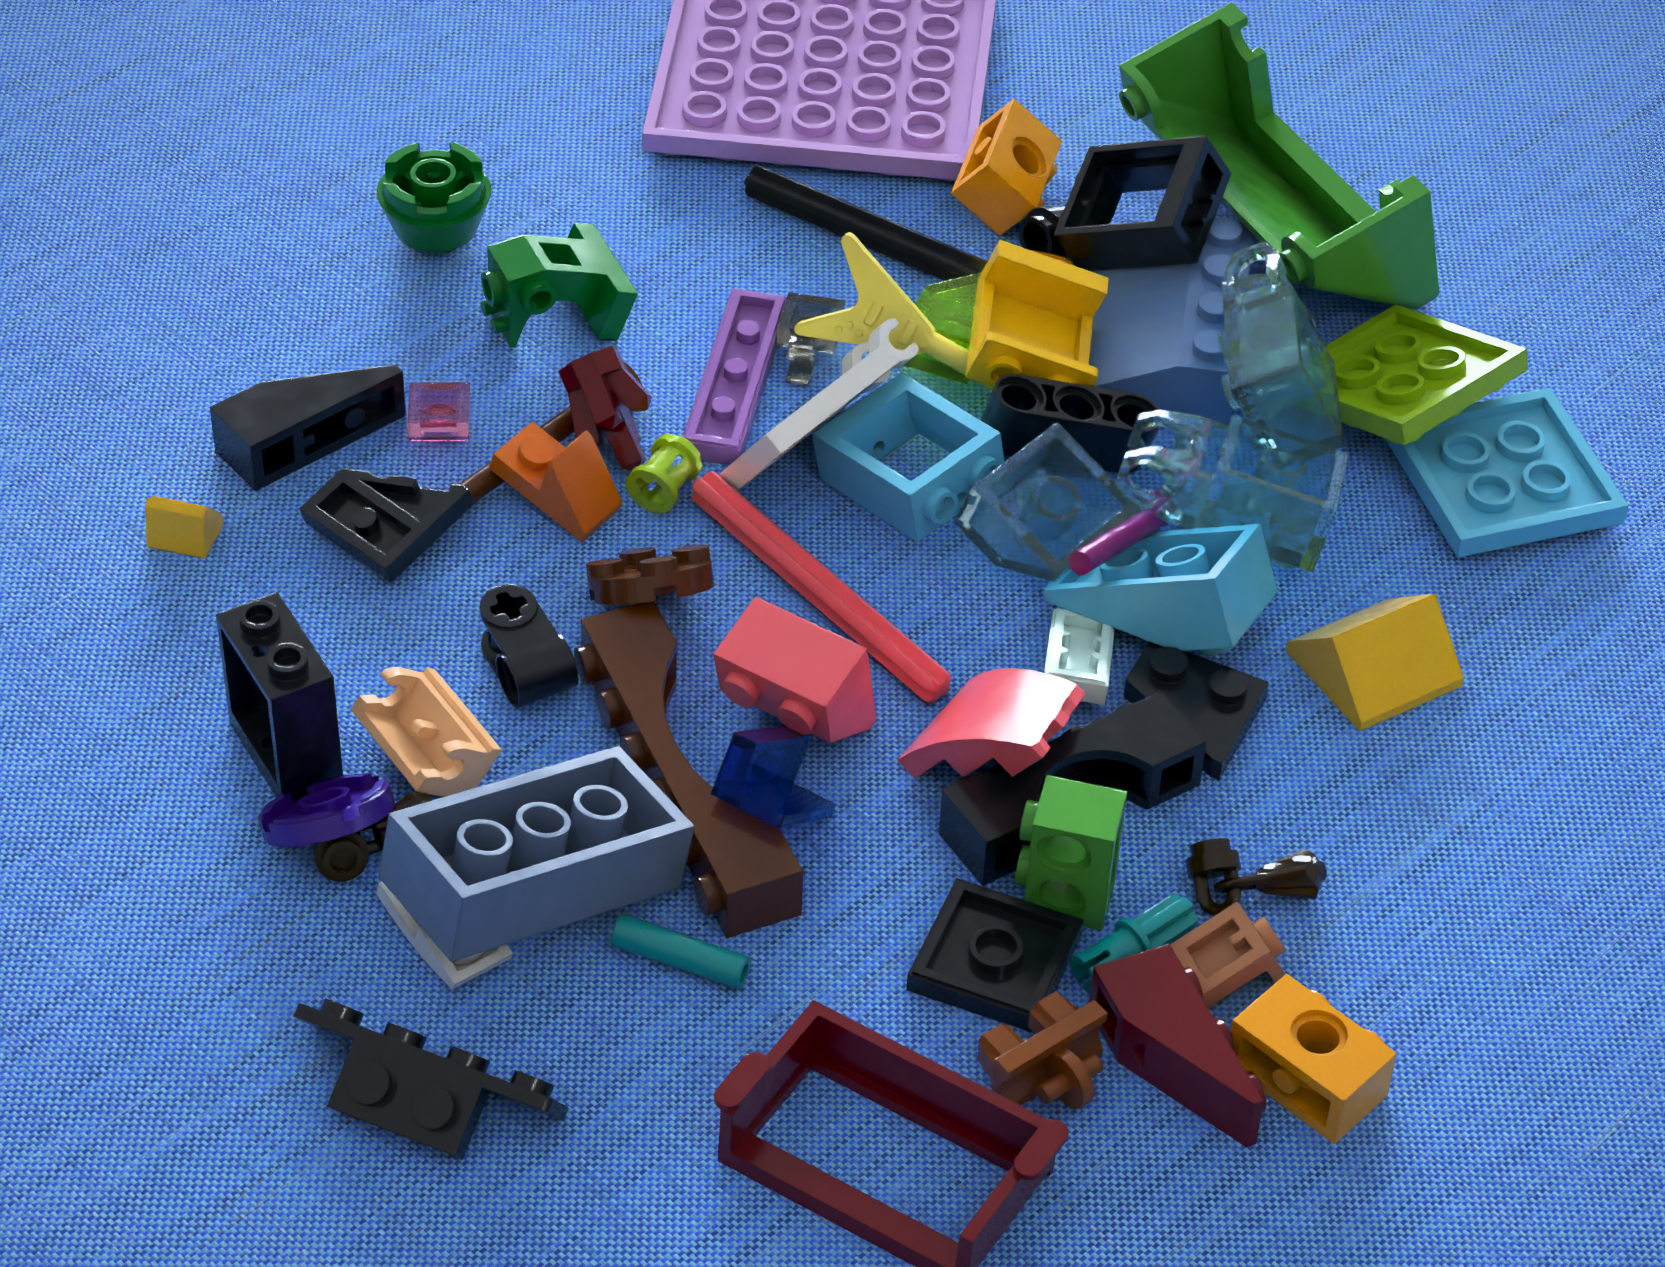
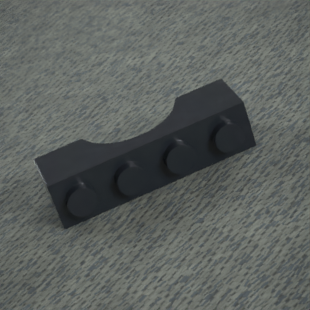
[939,691,1207,886]

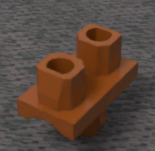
[977,991,1108,1109]

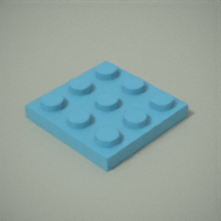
[1385,388,1629,558]

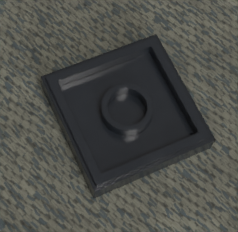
[906,878,1084,1033]

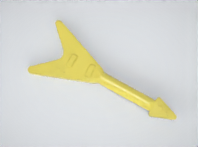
[794,232,993,390]

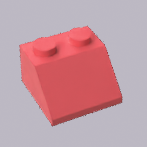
[713,596,877,743]

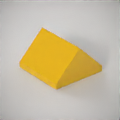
[1285,594,1464,731]

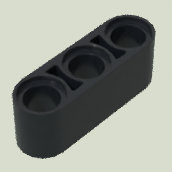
[980,374,1162,474]

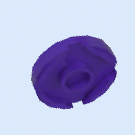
[258,773,395,847]

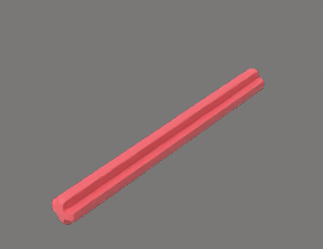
[692,472,951,703]

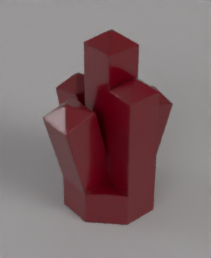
[558,346,652,471]

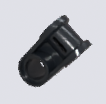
[480,584,579,708]

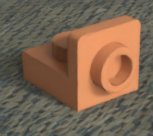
[1170,901,1286,1008]

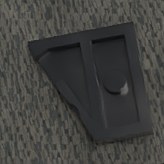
[299,468,474,583]
[1124,641,1269,780]

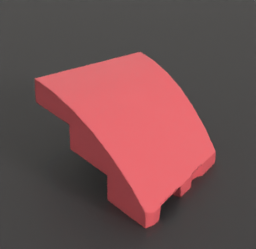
[897,668,1085,778]

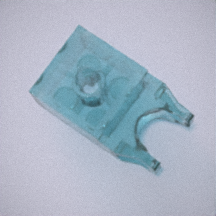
[1218,241,1344,469]
[1115,410,1349,573]

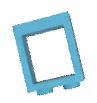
[812,373,1007,542]

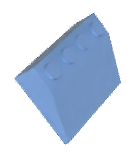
[1089,217,1253,427]

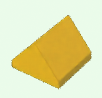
[145,496,225,559]

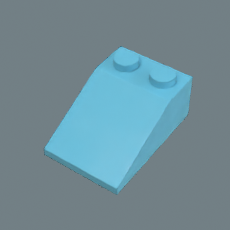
[1043,524,1278,655]

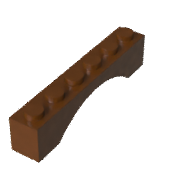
[574,601,803,938]

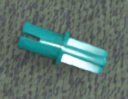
[1070,894,1198,994]

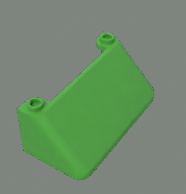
[1119,2,1439,310]

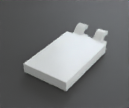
[719,318,919,491]

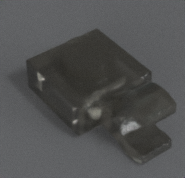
[777,292,846,386]

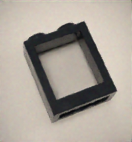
[1054,135,1231,271]
[216,592,343,802]

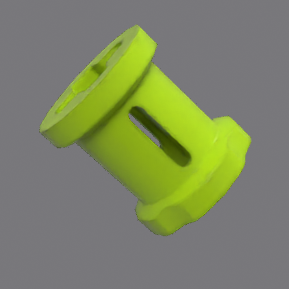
[626,434,703,514]

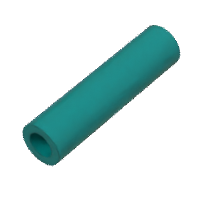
[611,914,751,990]

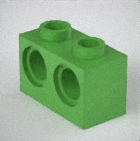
[1015,775,1127,931]

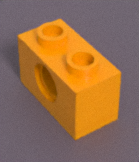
[951,99,1062,236]
[1230,973,1397,1145]

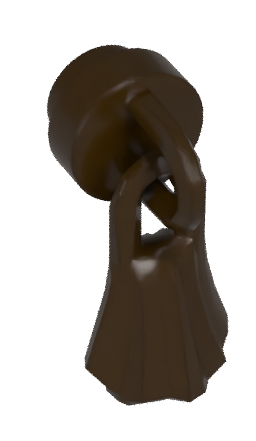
[313,792,433,882]
[1185,838,1327,916]

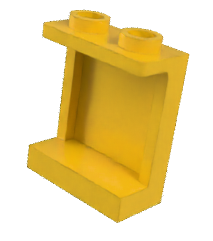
[965,240,1109,387]

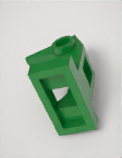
[480,222,638,347]

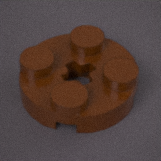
[586,545,714,605]

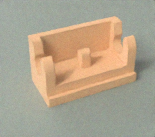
[350,667,502,797]

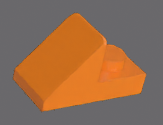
[489,421,623,542]

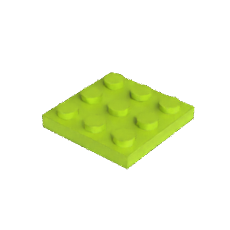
[1273,305,1529,446]

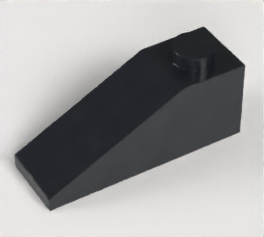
[210,365,406,491]

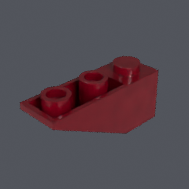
[1089,944,1266,1147]

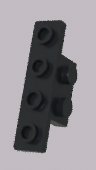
[293,999,569,1159]

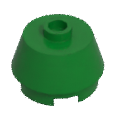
[377,142,492,253]

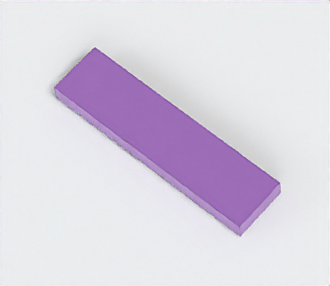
[683,289,789,465]

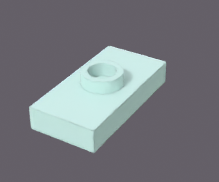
[1044,608,1115,705]

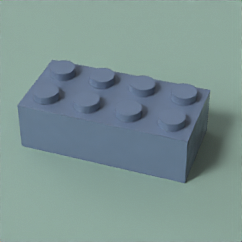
[378,746,695,962]

